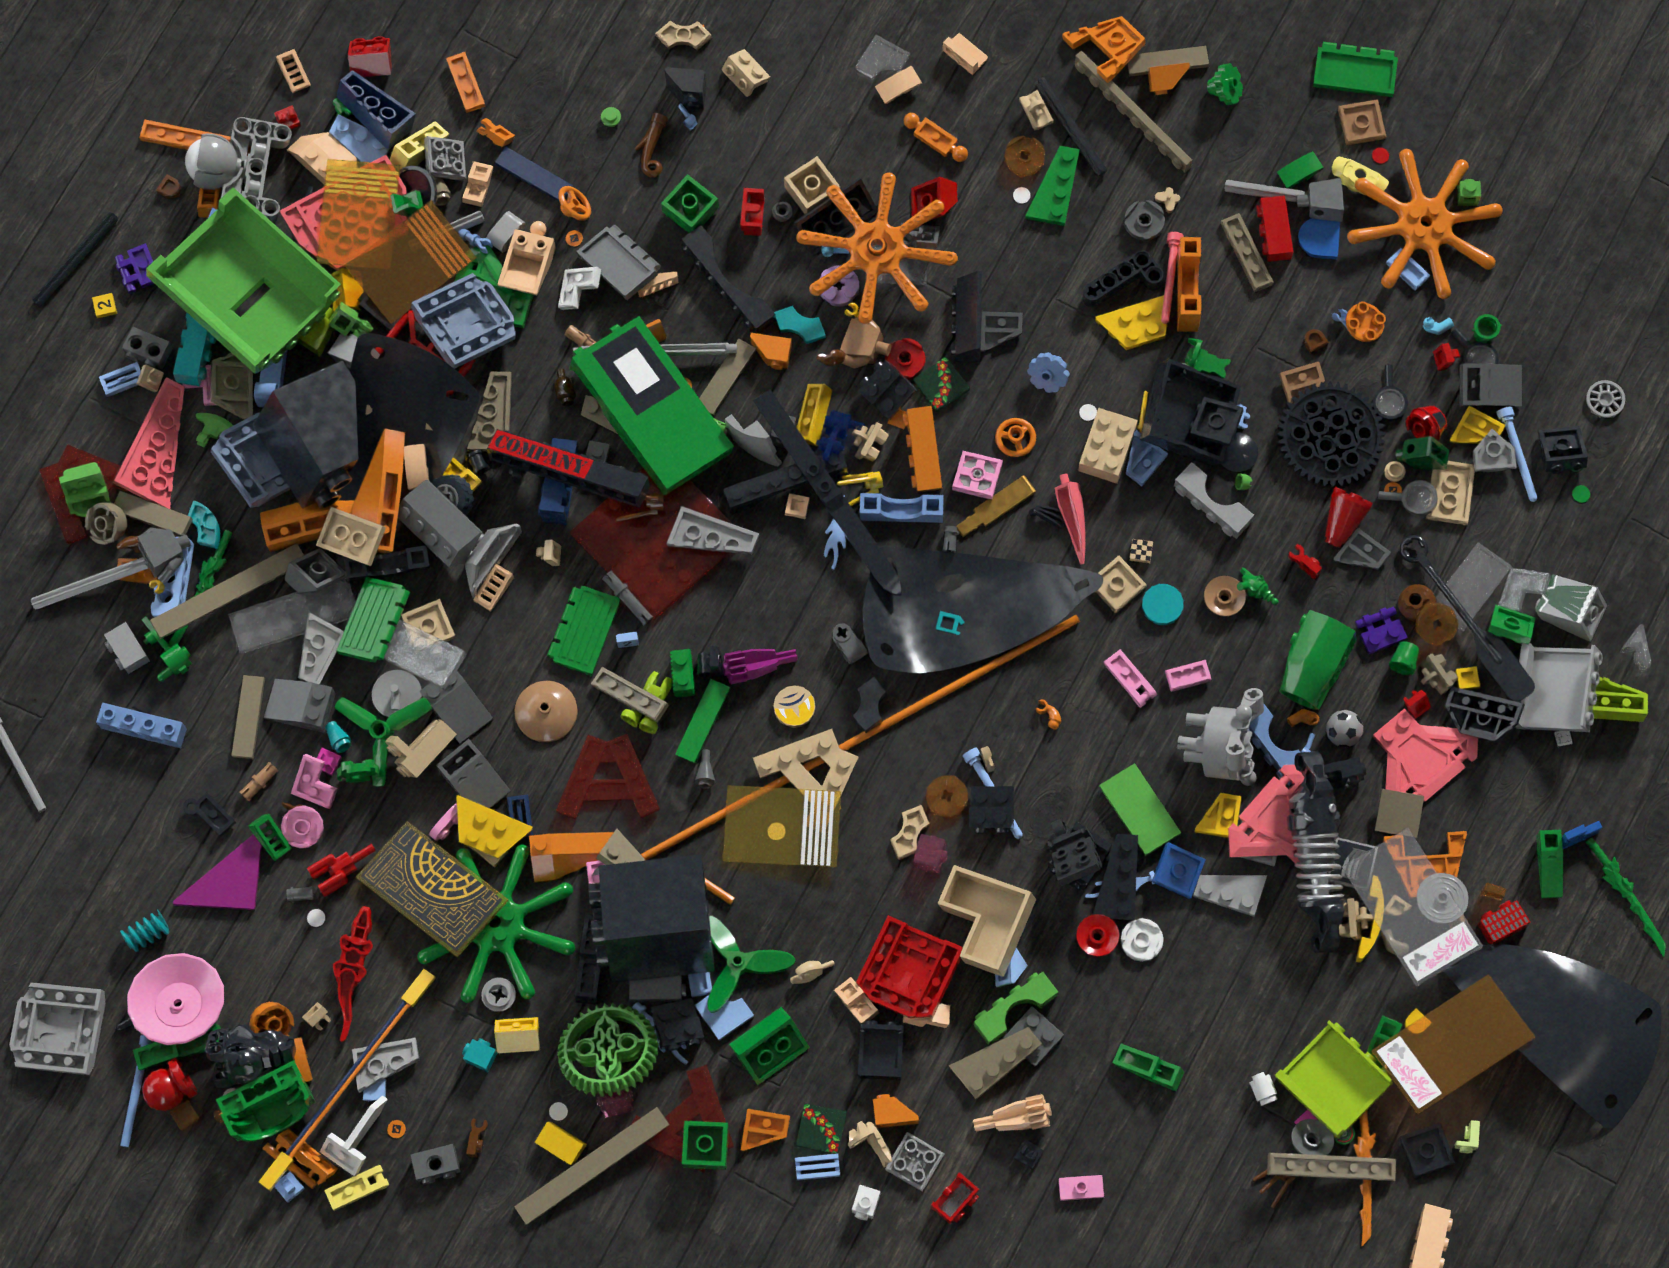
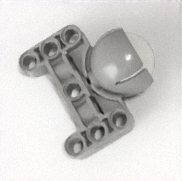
[185,117,292,222]

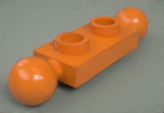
[903,113,968,162]

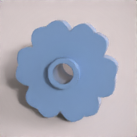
[1027,353,1070,393]

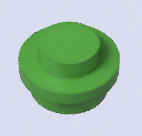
[601,107,621,127]

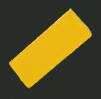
[797,384,832,446]

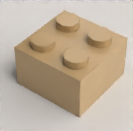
[784,156,840,215]

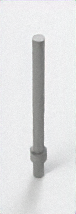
[0,718,47,813]

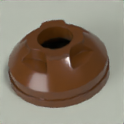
[1398,584,1437,622]

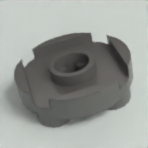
[1124,200,1165,242]

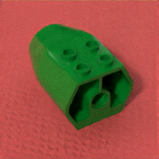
[1279,610,1357,710]

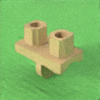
[1019,90,1053,130]
[852,422,889,461]
[1339,898,1373,940]

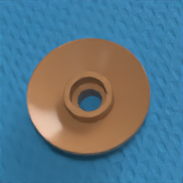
[1204,576,1246,616]

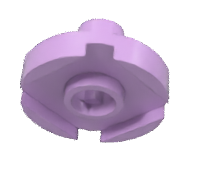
[820,266,859,307]

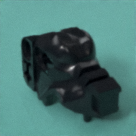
[205,1024,296,1088]

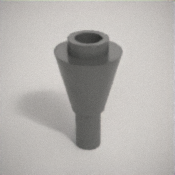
[695,749,715,789]

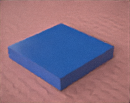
[1152,842,1206,899]

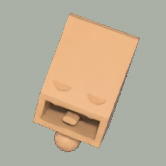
[498,221,556,295]

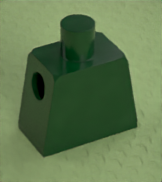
[1395,436,1449,470]

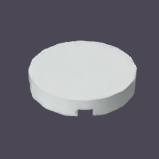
[1121,918,1164,962]

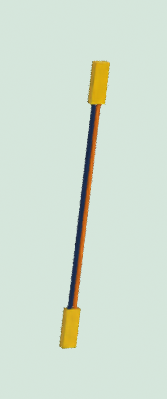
[259,969,435,1191]

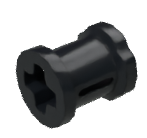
[465,449,490,477]

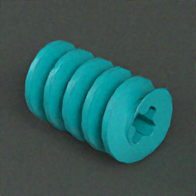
[120,910,169,952]

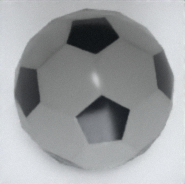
[1326,710,1363,748]

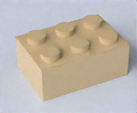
[1078,408,1138,484]

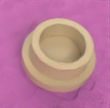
[1384,461,1405,482]

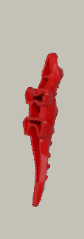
[333,906,373,1042]

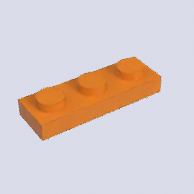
[446,52,485,113]

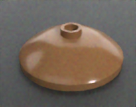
[515,681,578,742]

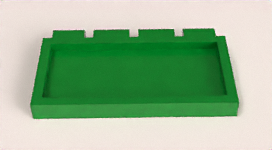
[1313,42,1398,97]
[336,577,410,663]
[547,586,621,676]

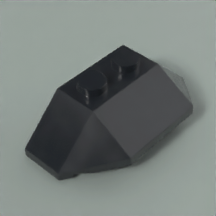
[1445,687,1525,742]

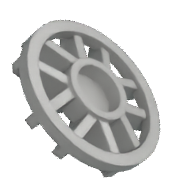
[1586,380,1625,418]

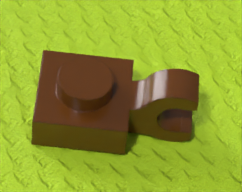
[466,1118,488,1158]

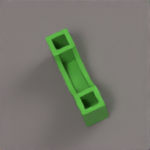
[974,972,1058,1046]

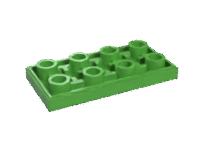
[1099,763,1181,856]

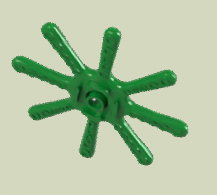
[417,844,576,1003]

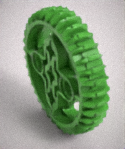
[557,1003,658,1097]

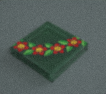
[913,357,970,412]
[796,1103,847,1155]

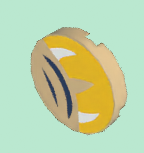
[774,686,815,728]

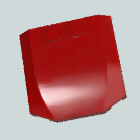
[856,915,963,1018]

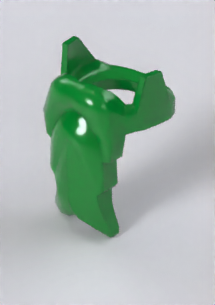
[1182,338,1231,378]

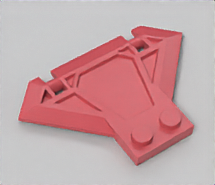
[1372,708,1478,802]
[1228,765,1304,869]

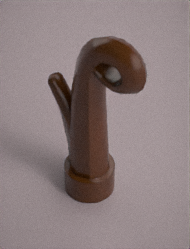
[635,113,668,177]

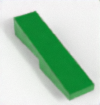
[675,679,731,763]
[133,1023,221,1071]

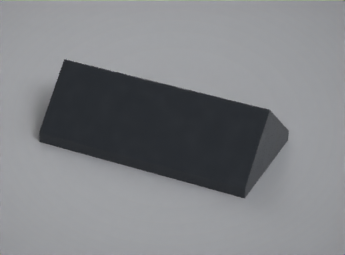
[794,178,878,256]

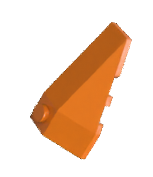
[529,832,614,883]

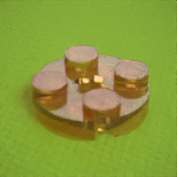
[1005,136,1045,177]
[1415,603,1458,645]
[926,775,968,818]

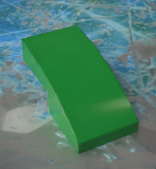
[1277,152,1324,189]

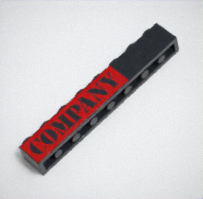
[487,429,650,508]

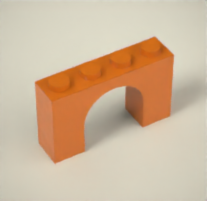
[1177,237,1201,332]

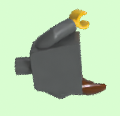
[116,528,191,594]

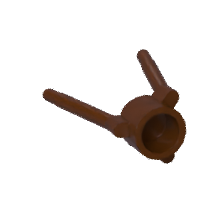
[616,492,663,522]
[1252,1170,1296,1208]

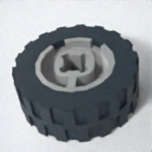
[432,474,474,515]

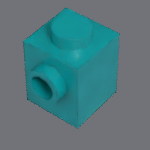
[462,1039,498,1072]

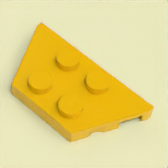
[1095,295,1167,350]
[456,795,533,859]

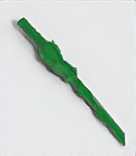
[168,530,232,647]
[1586,837,1666,957]

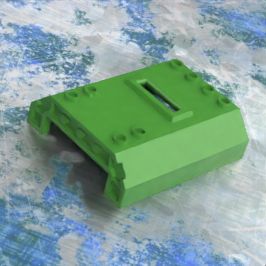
[146,188,341,374]

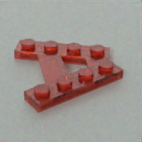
[39,444,134,544]
[556,734,660,820]
[631,1065,734,1173]

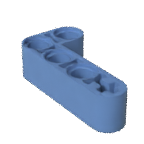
[254,349,288,408]

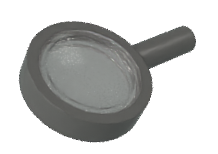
[1378,480,1438,516]

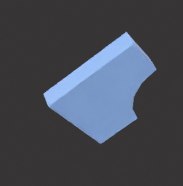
[695,995,754,1041]

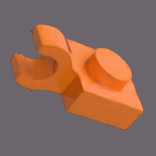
[477,118,515,147]

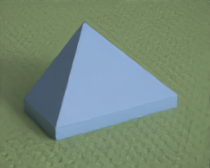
[995,948,1028,987]

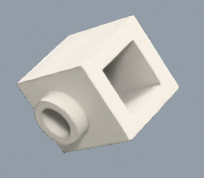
[852,1185,881,1221]

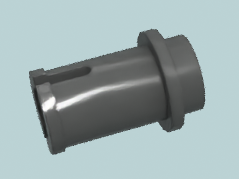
[943,526,959,553]
[287,886,314,903]

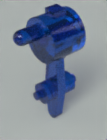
[816,410,865,461]

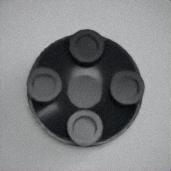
[1221,433,1258,472]

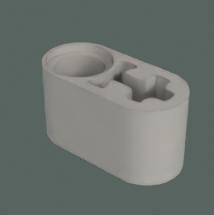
[486,211,526,253]

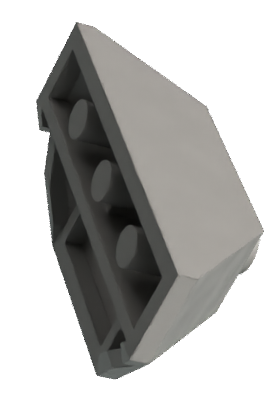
[465,524,522,598]

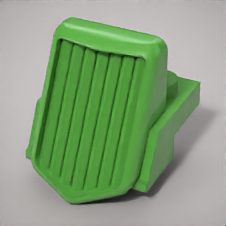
[59,462,111,517]

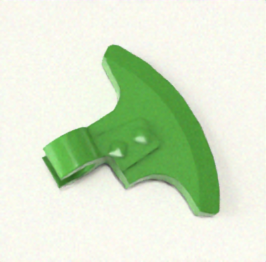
[196,413,233,447]

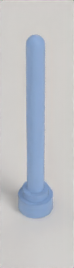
[1496,407,1537,502]
[963,748,1022,839]

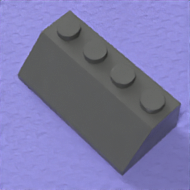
[398,480,482,567]

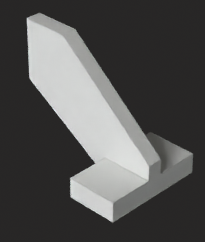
[320,1096,388,1176]

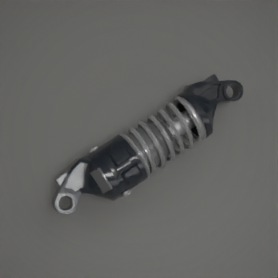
[1287,751,1345,953]

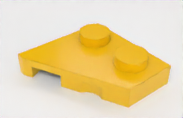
[1195,793,1241,838]

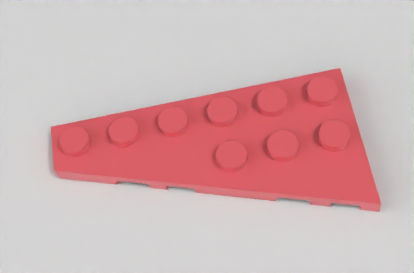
[113,377,185,509]

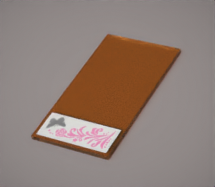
[1372,974,1535,1114]

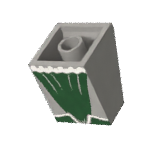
[1535,574,1607,642]

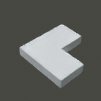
[558,267,601,310]

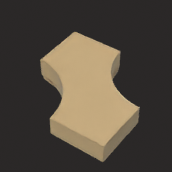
[655,21,712,50]
[890,805,930,860]

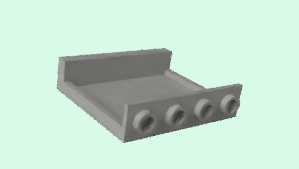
[1515,643,1603,732]

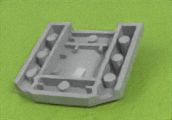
[9,983,105,1075]

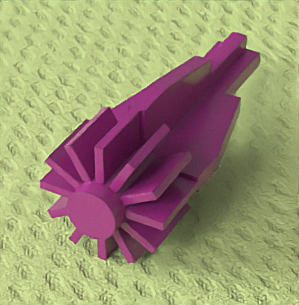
[722,649,798,684]

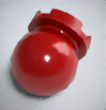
[142,1058,198,1111]

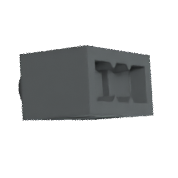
[122,327,173,370]

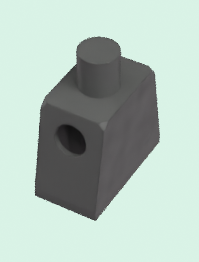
[1296,178,1344,222]

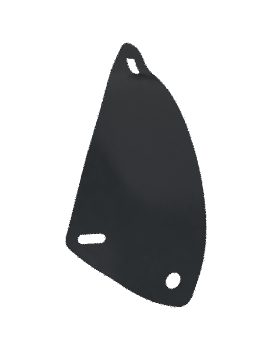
[337,333,480,572]
[863,546,1103,673]
[1441,944,1661,1128]

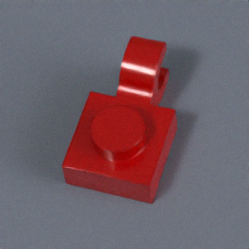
[1288,544,1322,580]

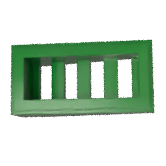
[248,814,292,861]

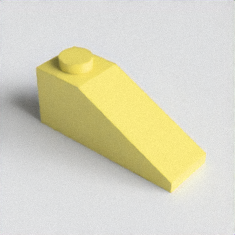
[390,121,449,170]

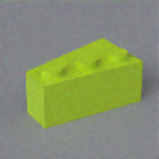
[1592,677,1648,722]

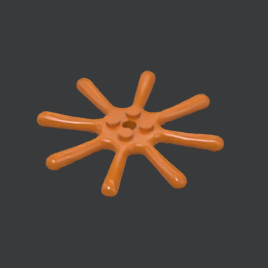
[1347,149,1503,299]
[796,173,958,324]

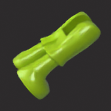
[620,671,673,734]

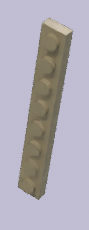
[1075,51,1192,173]

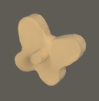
[1155,187,1180,213]

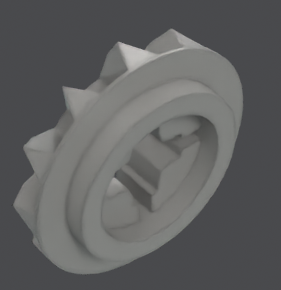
[482,978,516,1012]

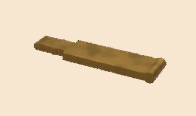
[956,475,1036,537]

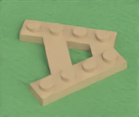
[753,729,858,833]

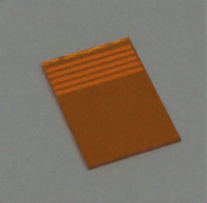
[345,200,477,324]

